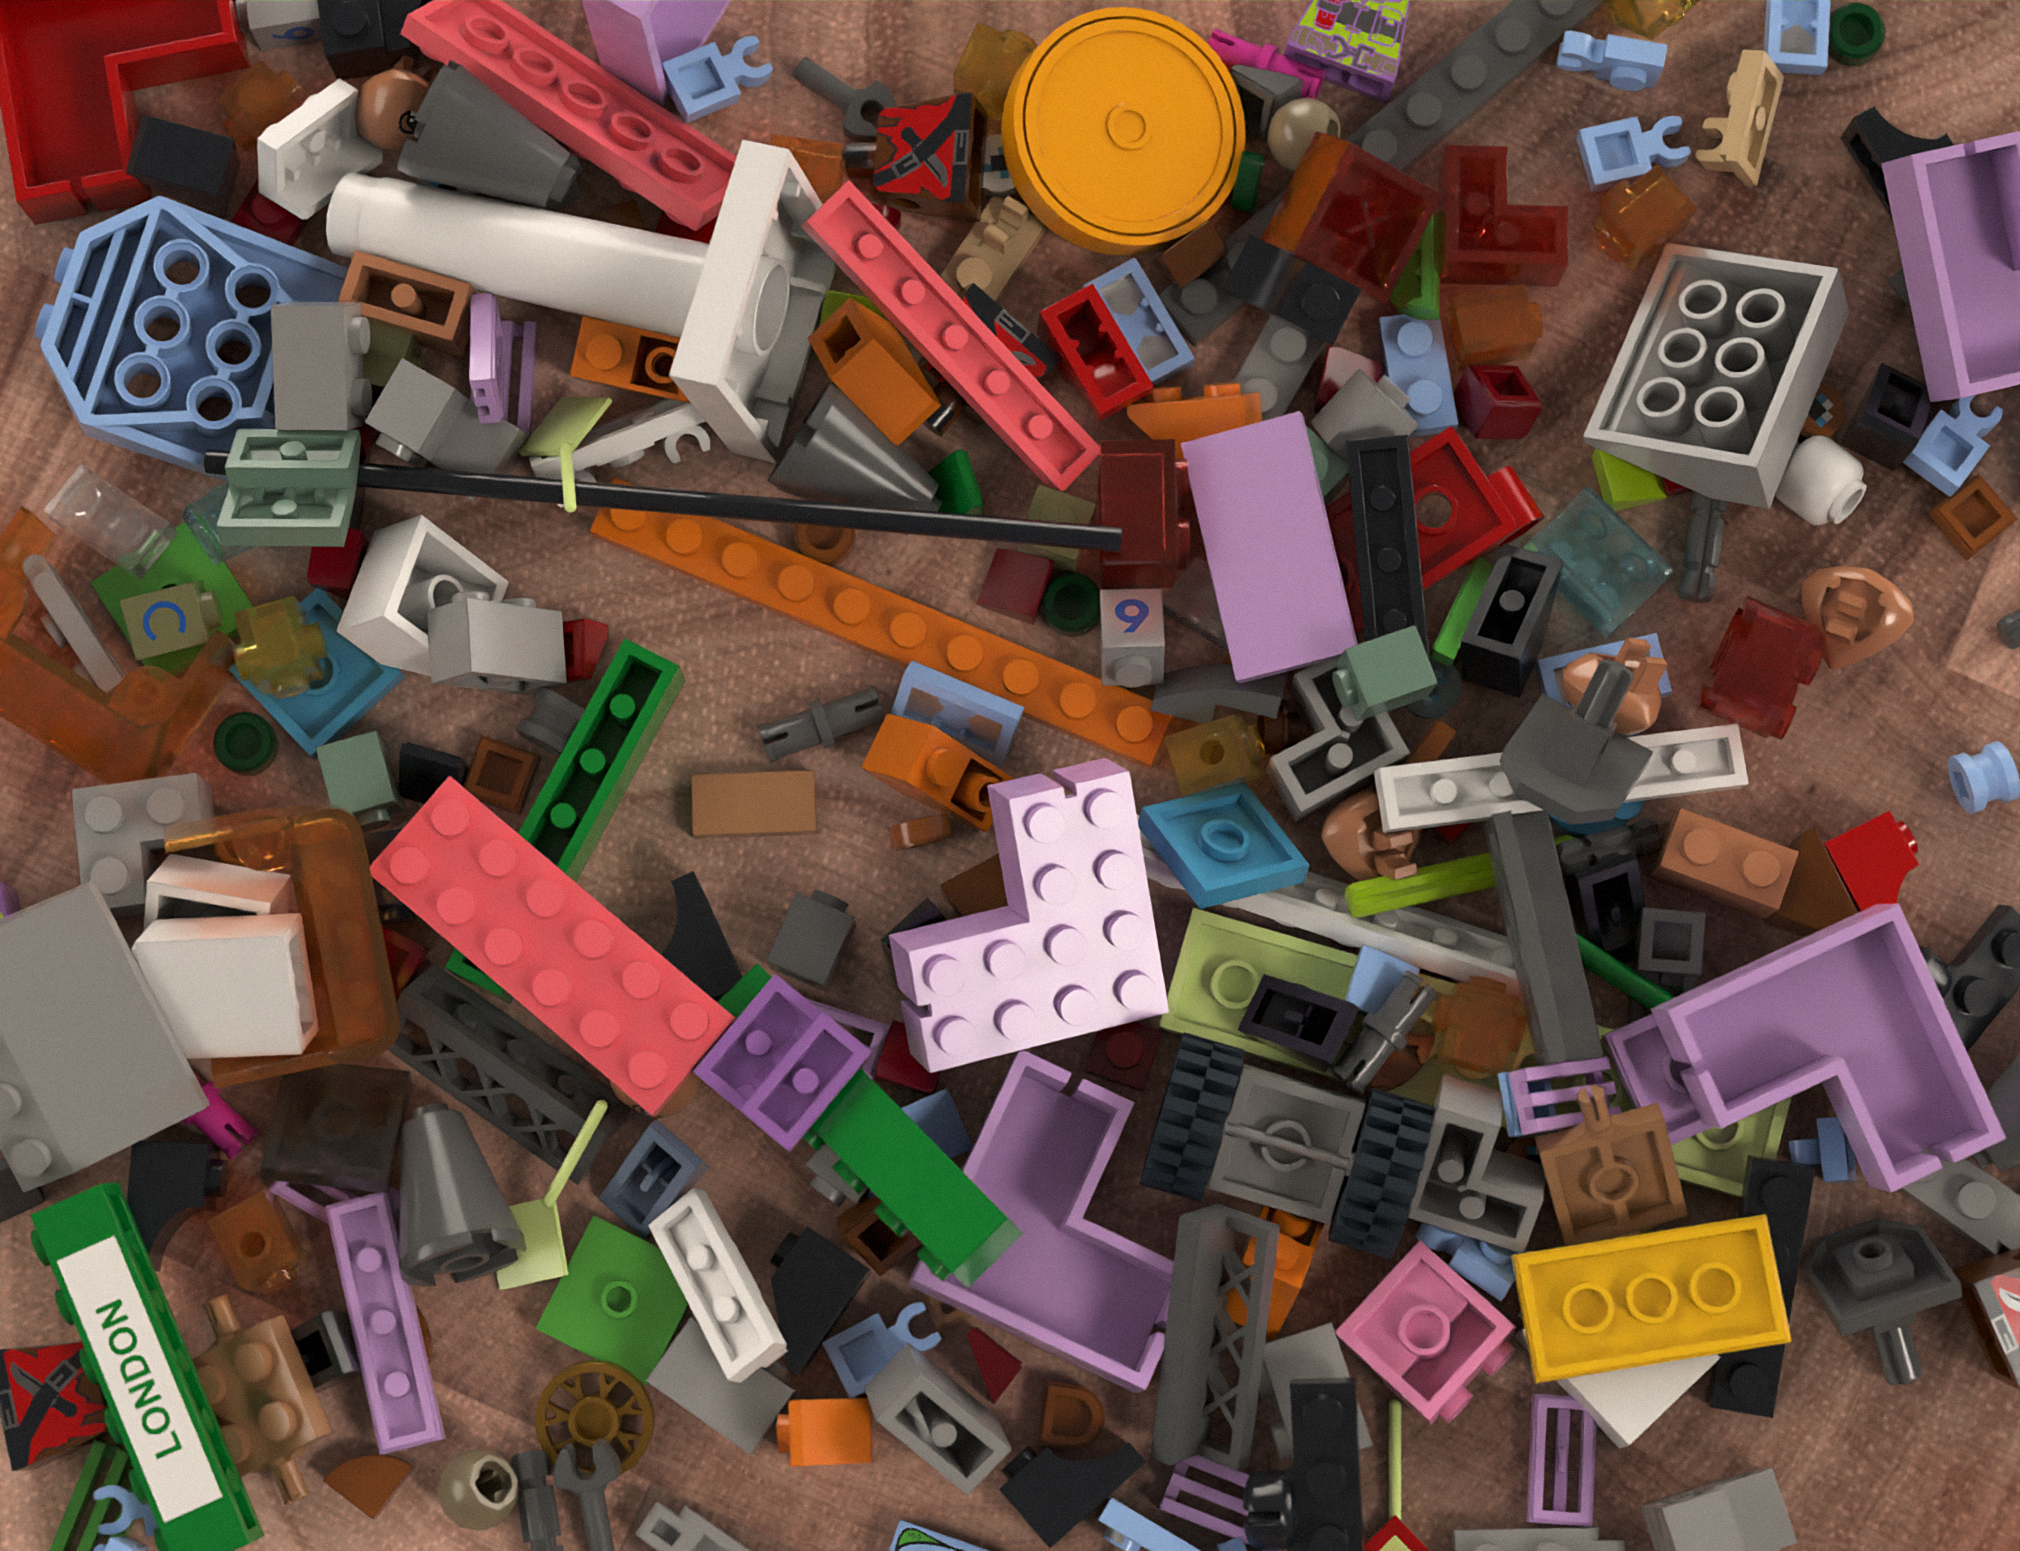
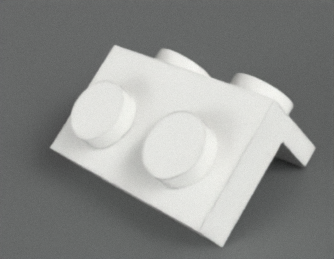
[257,78,383,219]

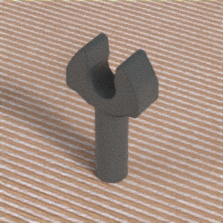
[793,57,897,142]
[553,1438,622,1551]

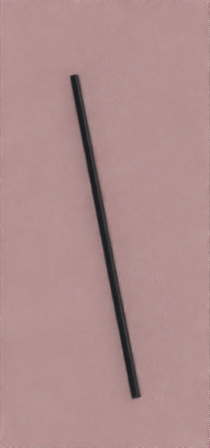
[204,449,1123,552]

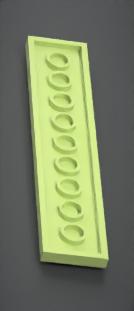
[1158,908,1792,1199]

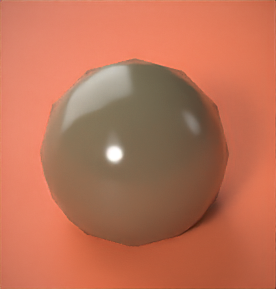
[1267,97,1340,174]
[438,1448,518,1531]

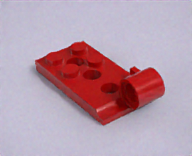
[1325,426,1545,635]

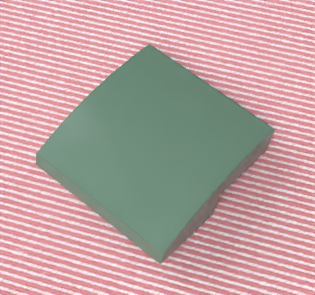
[216,429,361,547]

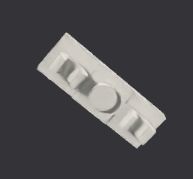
[529,399,711,508]
[648,1188,787,1383]

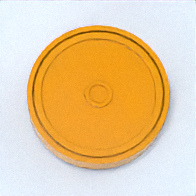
[1001,7,1245,256]

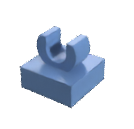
[1789,1117,1857,1184]

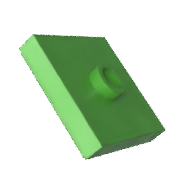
[90,516,263,686]
[535,1215,690,1386]

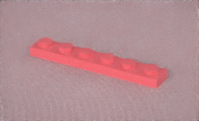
[801,180,1103,492]

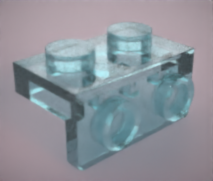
[1523,487,1673,639]

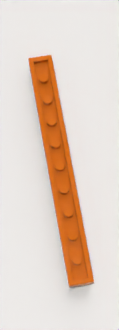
[590,477,1172,769]

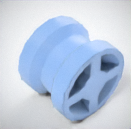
[1948,741,2020,815]

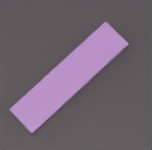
[325,1190,446,1455]

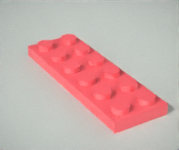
[401,0,737,232]
[366,776,736,1117]

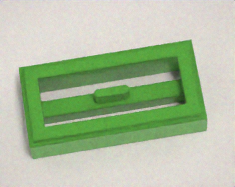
[49,1440,135,1551]

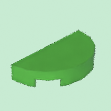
[1376,206,1440,320]
[1429,557,1495,667]

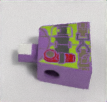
[1284,0,1410,104]

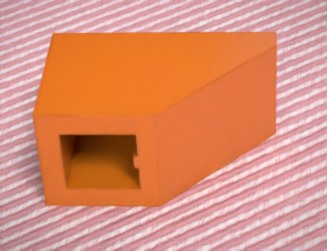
[807,298,942,446]
[570,316,690,403]
[1127,382,1262,470]
[861,713,1013,833]
[1226,1205,1324,1340]
[777,1398,873,1467]

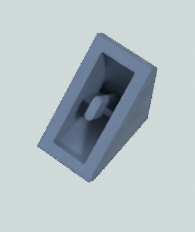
[599,1119,710,1240]

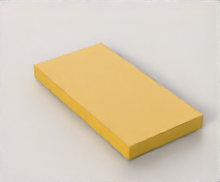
[1511,1214,1792,1384]

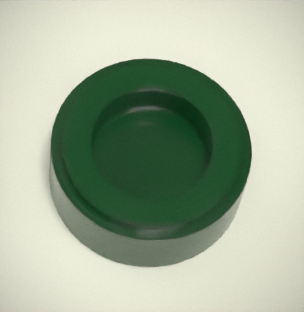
[1828,3,1886,66]
[1230,150,1266,214]
[1042,573,1100,637]
[213,712,279,776]

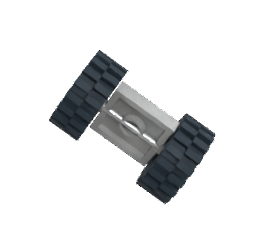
[1139,1032,1435,1259]

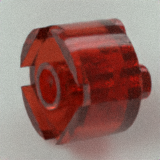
[1696,596,1824,740]

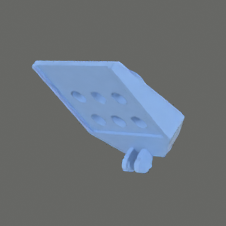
[34,196,349,482]

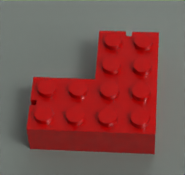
[0,0,251,225]

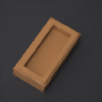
[691,770,817,839]

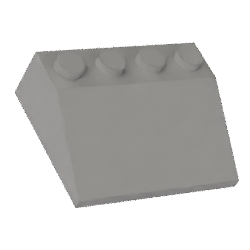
[1583,243,1850,509]
[0,880,210,1193]

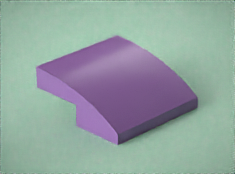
[693,974,872,1152]

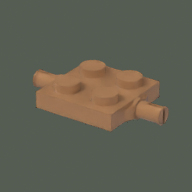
[1534,1085,1688,1246]
[192,1294,332,1505]

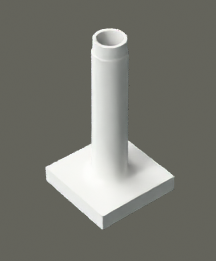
[326,140,837,463]

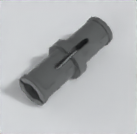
[758,685,885,763]
[1329,971,1439,1095]

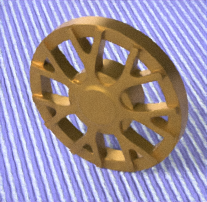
[535,1360,655,1475]

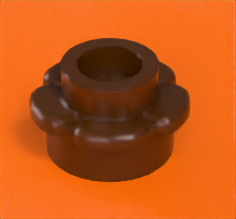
[1256,700,1301,755]

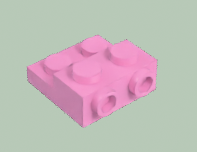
[1335,1240,1516,1426]

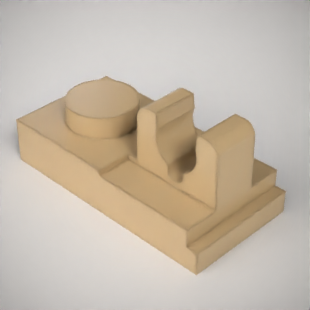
[1695,50,1784,186]
[940,195,1047,303]

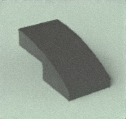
[1151,664,1289,725]
[1627,907,1706,1024]

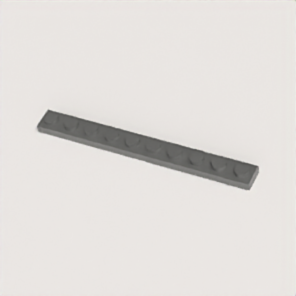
[1158,0,1611,347]

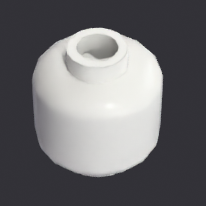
[1775,435,1867,526]

